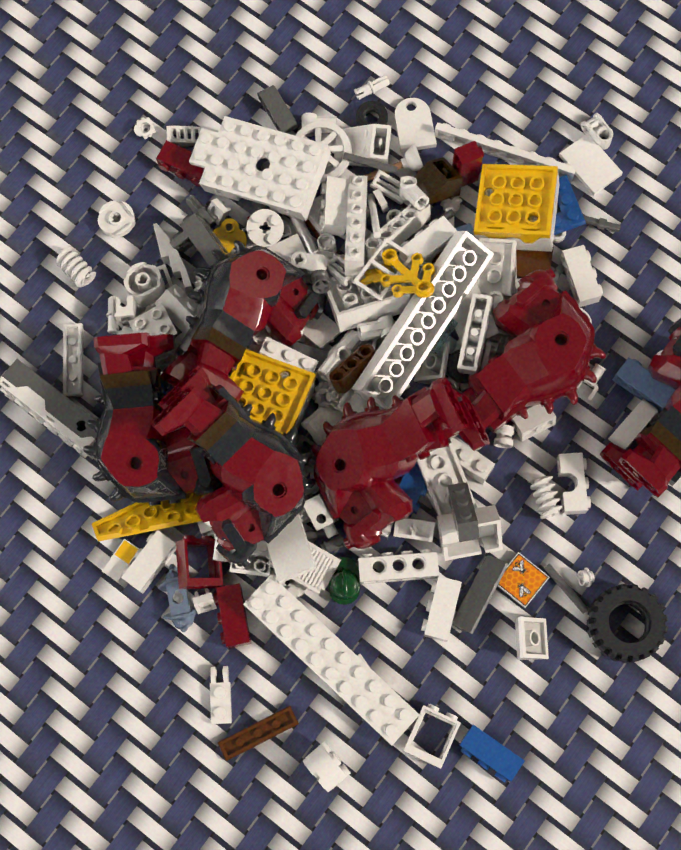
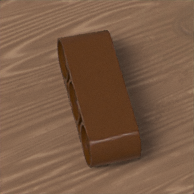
[329,344,375,394]

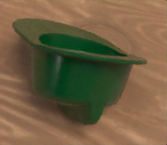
[328,557,360,605]

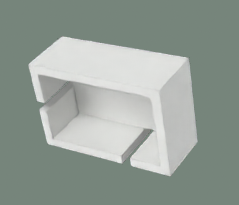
[437,505,503,561]

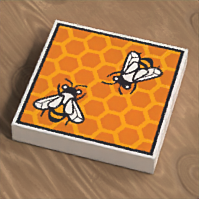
[498,552,550,608]

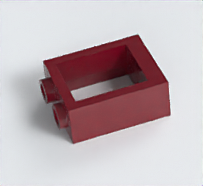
[176,535,223,589]

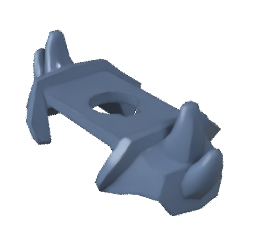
[158,564,196,632]

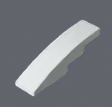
[153,223,193,294]

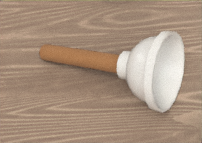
[365,144,423,182]

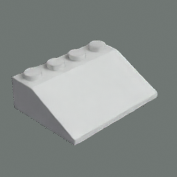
[326,266,411,332]

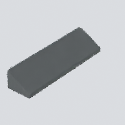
[452,555,508,634]

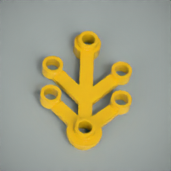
[380,249,435,298]

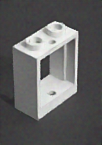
[403,703,461,769]

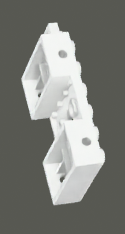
[189,116,331,221]

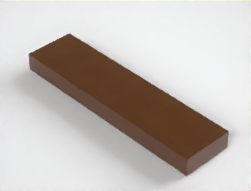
[217,706,299,761]

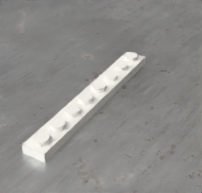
[435,122,577,182]

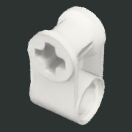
[581,113,613,150]
[291,252,329,276]

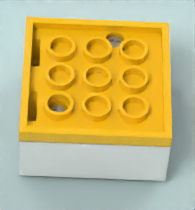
[473,164,560,252]
[230,349,316,434]

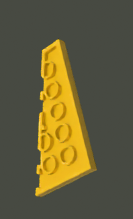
[91,493,203,541]

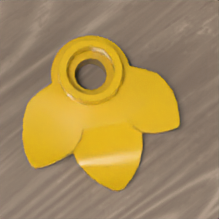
[213,218,247,253]
[359,264,394,285]

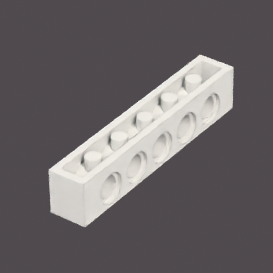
[344,176,368,276]

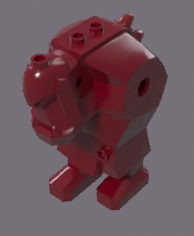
[453,267,606,433]
[311,377,490,549]

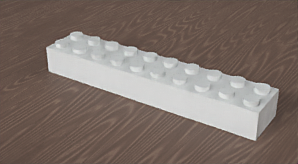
[352,231,493,409]
[243,575,419,745]

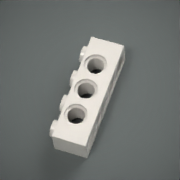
[457,293,493,375]
[358,549,439,584]

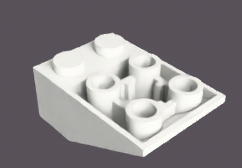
[334,124,391,167]

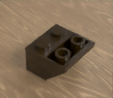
[414,157,463,204]

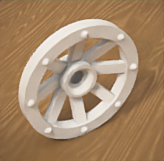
[295,121,352,184]

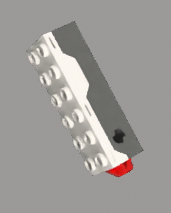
[0,359,97,460]

